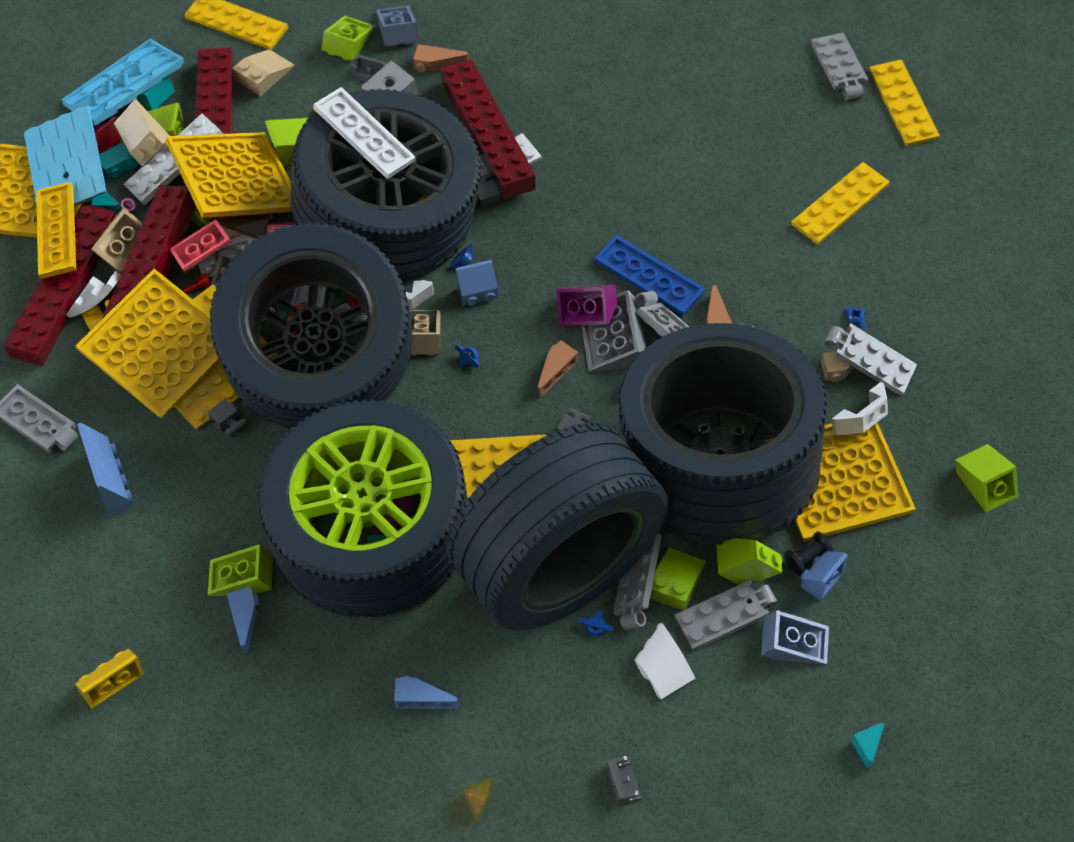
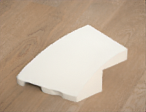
[66,271,121,317]
[635,623,695,699]

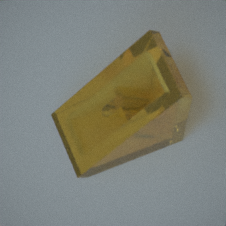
[462,776,494,823]

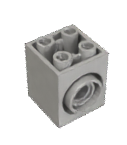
[361,60,419,95]

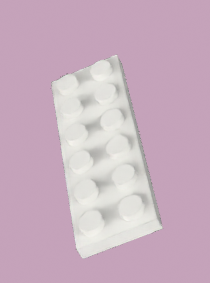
[313,87,416,179]
[124,114,223,206]

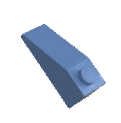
[227,587,260,654]
[394,676,458,709]

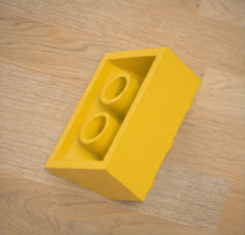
[75,649,144,709]

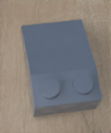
[376,6,418,47]
[761,610,829,665]

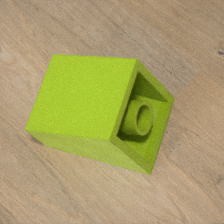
[147,103,184,146]
[265,118,308,167]
[955,444,1019,512]
[717,538,782,585]

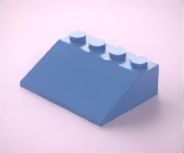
[77,423,133,515]

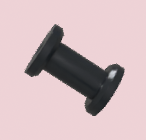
[784,531,833,576]

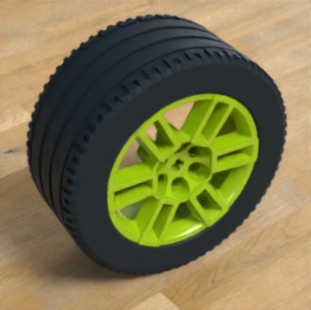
[258,400,468,617]

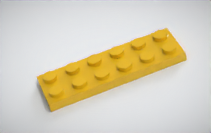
[184,0,288,50]
[869,60,940,146]
[791,162,890,245]
[36,182,76,279]

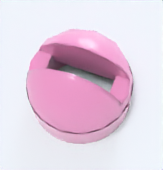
[120,198,135,213]

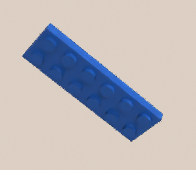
[595,235,705,316]

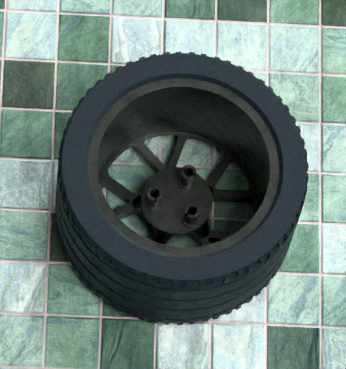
[619,323,827,546]

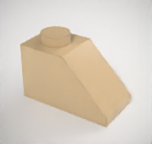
[821,352,854,382]

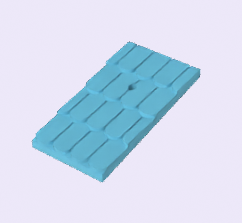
[62,39,184,126]
[24,105,107,206]

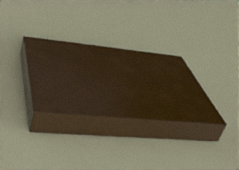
[210,213,271,239]

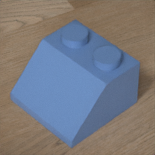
[456,260,498,306]
[800,551,848,601]

